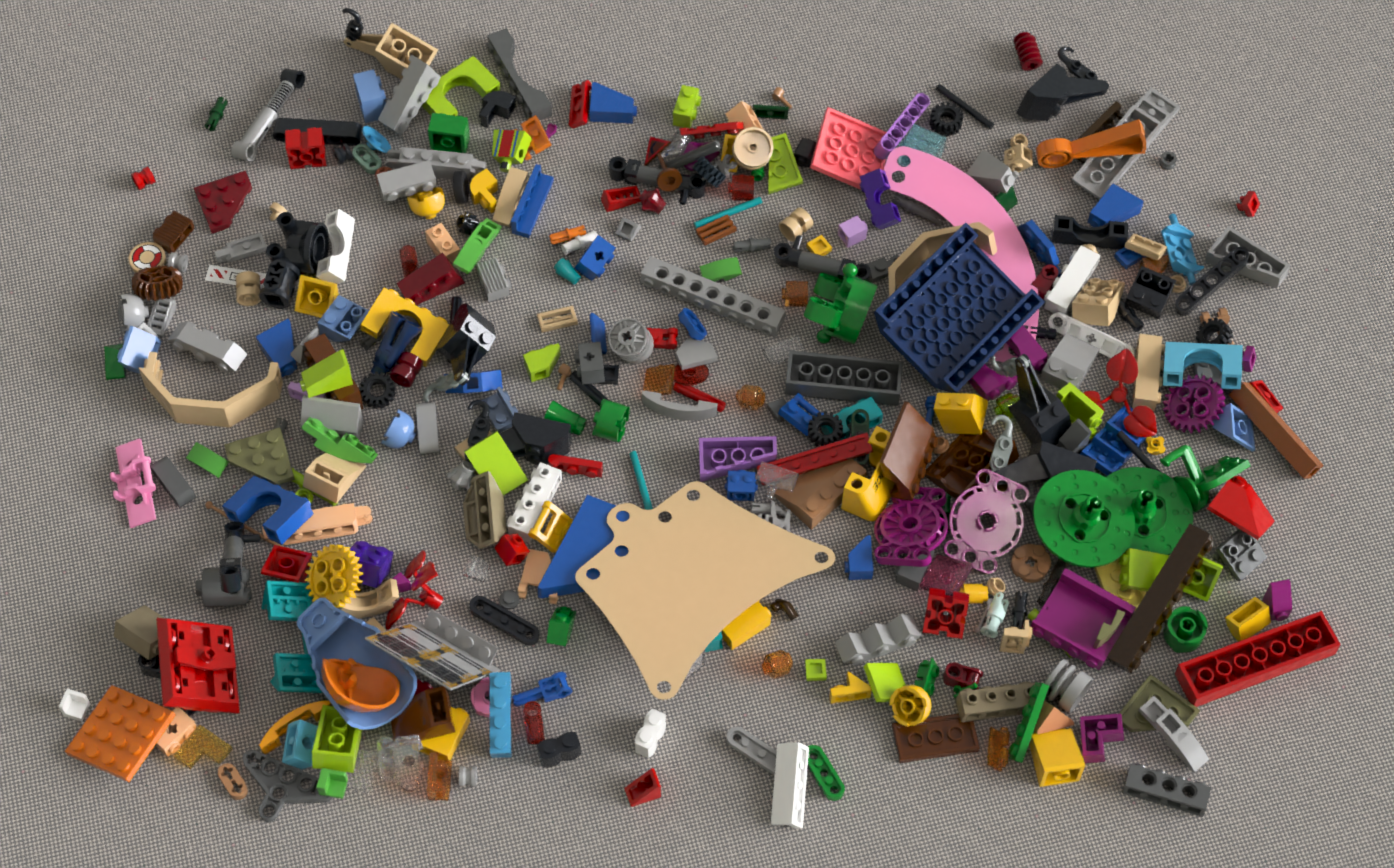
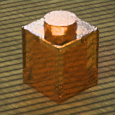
[781,281,808,307]

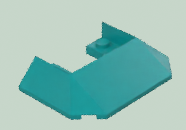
[261,581,323,693]

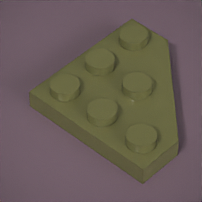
[224,427,295,485]
[1118,674,1200,732]

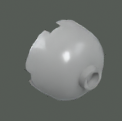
[118,294,149,331]

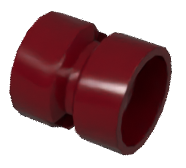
[390,352,423,388]

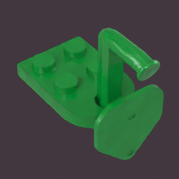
[1160,445,1251,512]

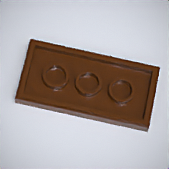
[891,713,980,763]

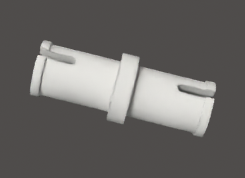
[561,230,598,255]

